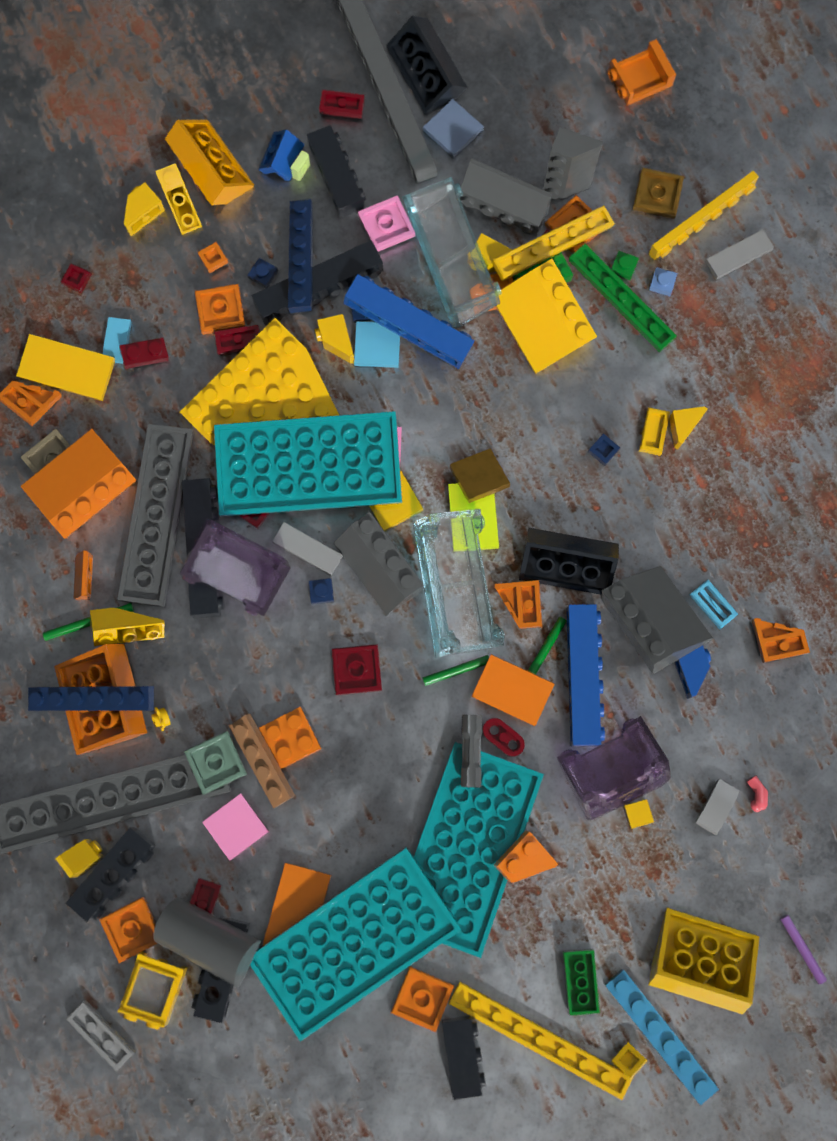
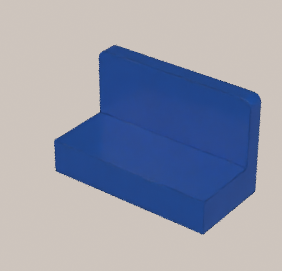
[258,129,304,181]

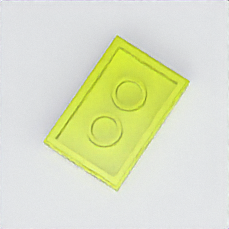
[448,483,499,552]

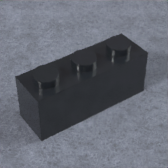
[442,1016,486,1100]

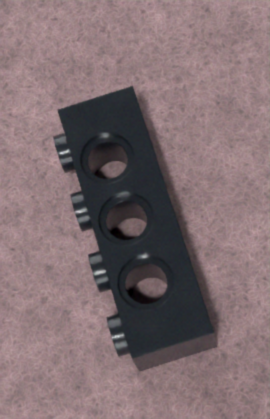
[65,827,156,922]
[191,916,250,1023]

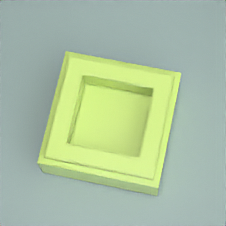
[291,151,310,181]

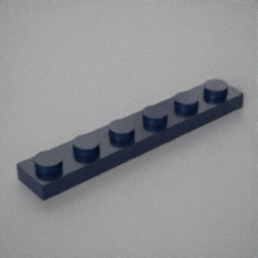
[288,199,313,313]
[28,686,154,711]

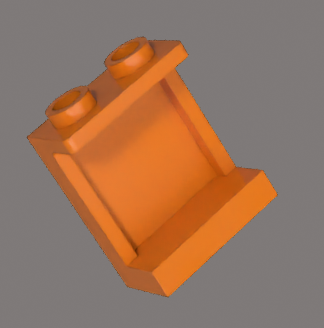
[607,39,676,106]

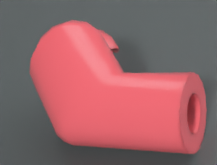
[747,775,768,812]

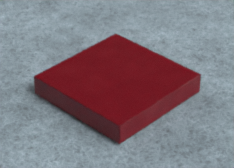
[332,644,382,695]

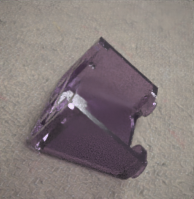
[180,518,291,616]
[557,716,671,820]

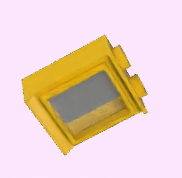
[117,952,188,1030]

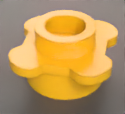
[151,707,170,731]

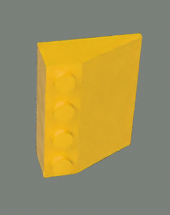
[490,259,597,374]
[648,908,760,1015]

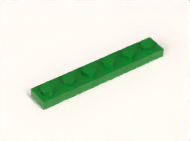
[568,244,677,353]

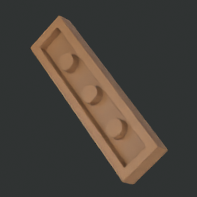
[229,714,295,808]

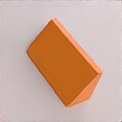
[74,550,93,600]

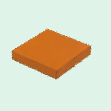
[544,195,598,254]
[195,284,246,335]
[99,897,158,963]
[391,966,454,1032]

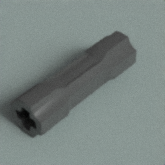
[461,714,482,788]

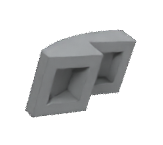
[695,779,740,835]

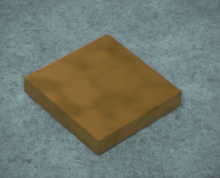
[632,167,684,219]
[450,448,510,503]

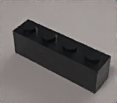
[307,125,366,219]

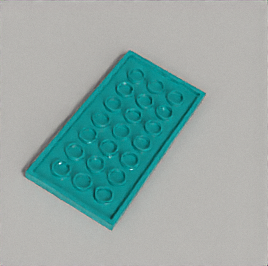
[214,411,402,516]
[414,742,544,958]
[250,847,461,1042]

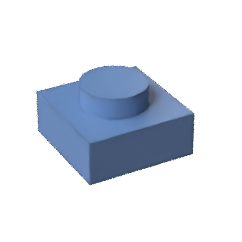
[649,267,677,296]

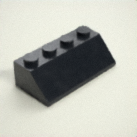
[386,15,468,115]
[519,527,619,595]

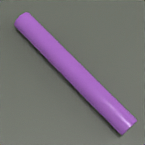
[780,915,827,985]

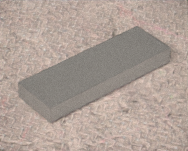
[705,230,774,280]
[272,522,343,576]
[66,1000,136,1072]

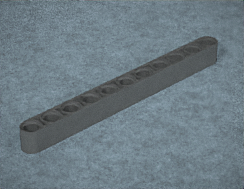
[336,0,437,183]

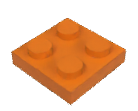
[259,707,322,770]

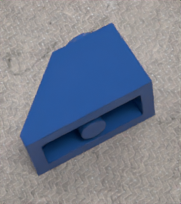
[674,645,711,699]

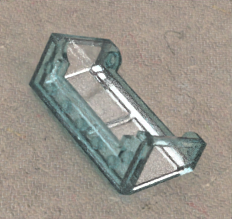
[402,177,502,329]
[413,509,504,658]

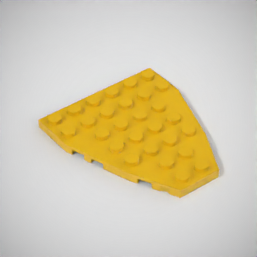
[180,318,339,446]

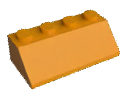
[165,120,254,205]

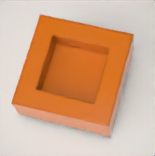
[197,242,228,273]

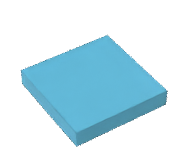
[354,321,400,368]

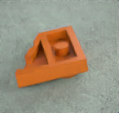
[752,618,810,663]

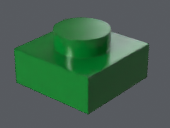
[611,251,639,280]

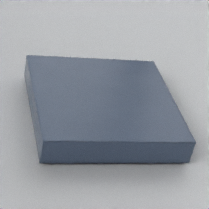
[423,99,484,158]

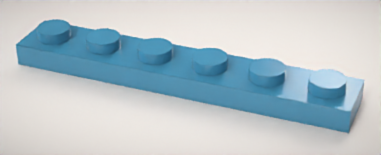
[604,969,719,1105]

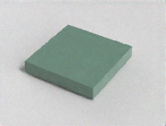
[184,731,247,795]

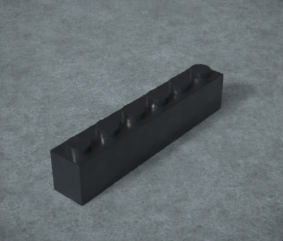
[251,240,383,326]
[182,478,225,619]

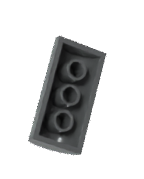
[153,898,261,987]

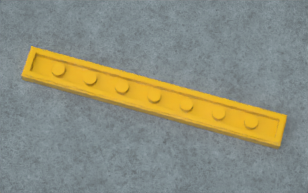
[448,981,633,1100]

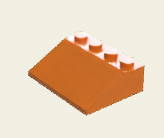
[20,429,137,539]
[54,644,147,755]

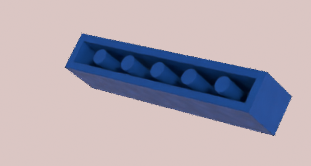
[343,274,475,369]
[566,604,605,746]

